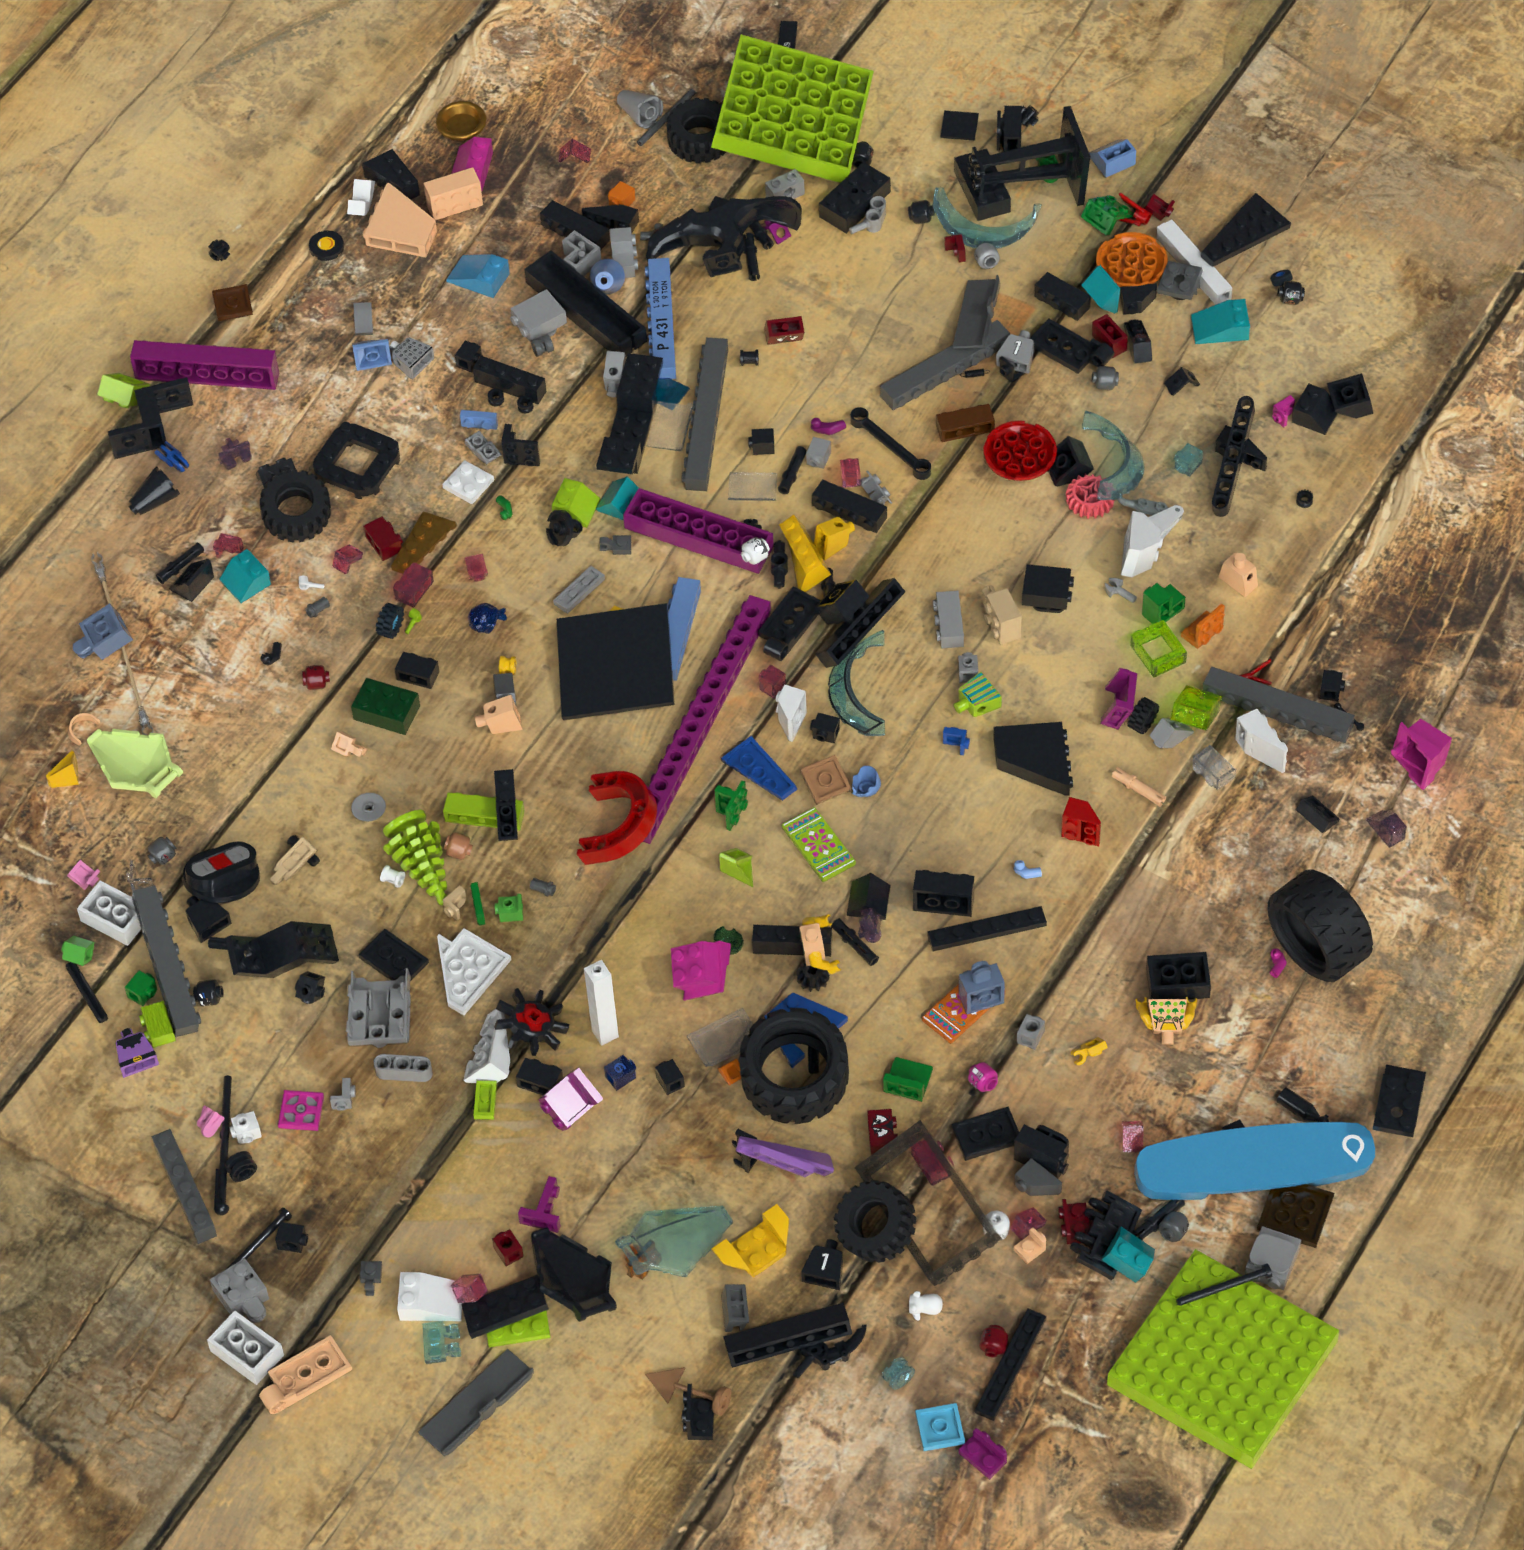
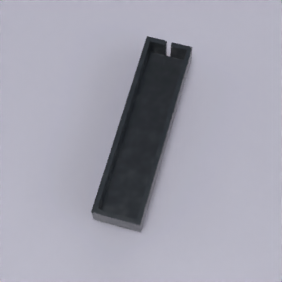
[524,250,647,357]

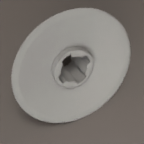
[351,793,386,822]

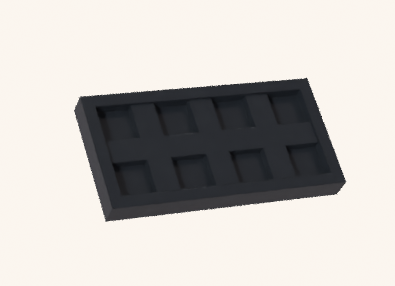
[461,1275,549,1339]

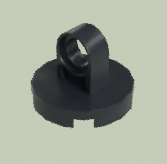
[546,510,583,546]

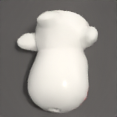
[909,1291,943,1321]

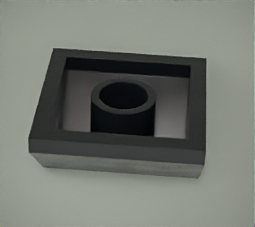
[169,559,214,602]
[847,873,891,920]

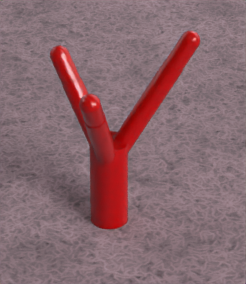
[1239,659,1272,685]

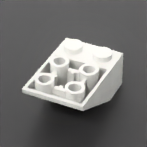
[1235,709,1288,773]

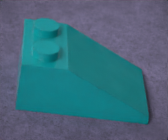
[1191,299,1250,344]

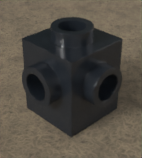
[295,971,325,1004]

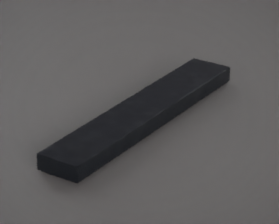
[975,1308,1047,1421]

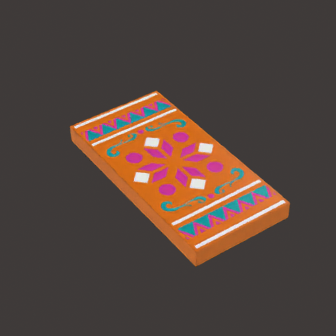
[922,984,1005,1044]

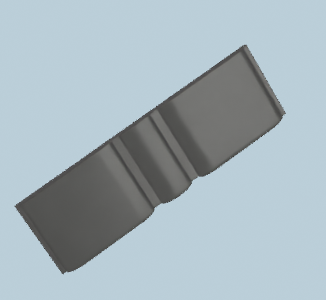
[953,275,1000,349]
[418,1349,534,1457]

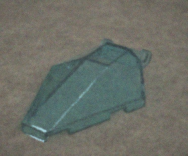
[615,1206,733,1277]

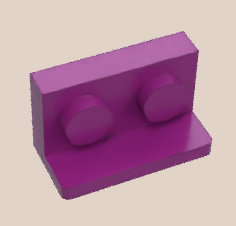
[959,1428,1007,1480]

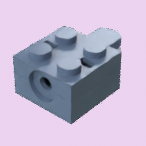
[73,603,133,660]
[959,961,1005,1015]

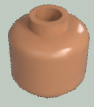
[443,832,473,860]

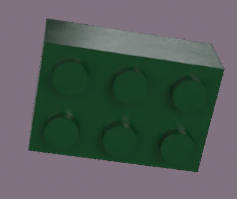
[351,678,420,735]

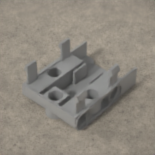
[346,968,411,1048]

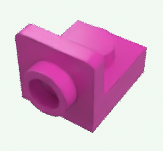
[1272,395,1295,428]

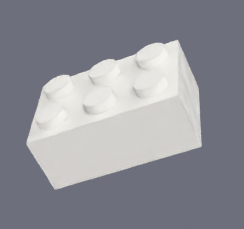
[77,881,141,946]
[207,1311,284,1385]

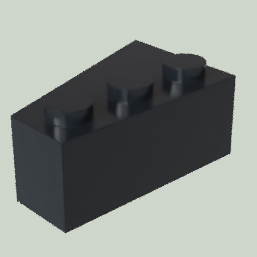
[362,149,420,200]

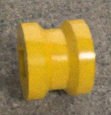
[499,656,517,675]

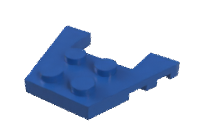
[764,993,848,1068]

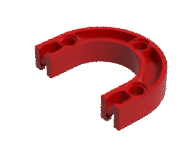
[576,771,657,865]

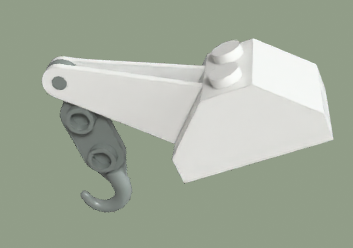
[1117,490,1184,577]

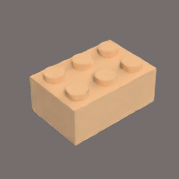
[424,167,483,220]

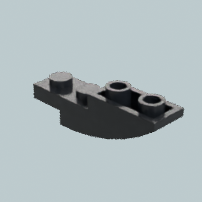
[494,769,518,841]

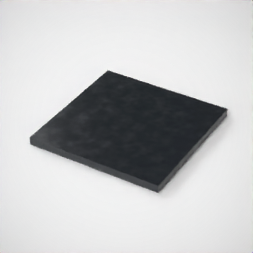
[556,603,675,720]

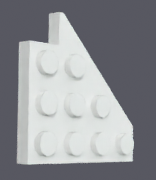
[437,928,511,1016]

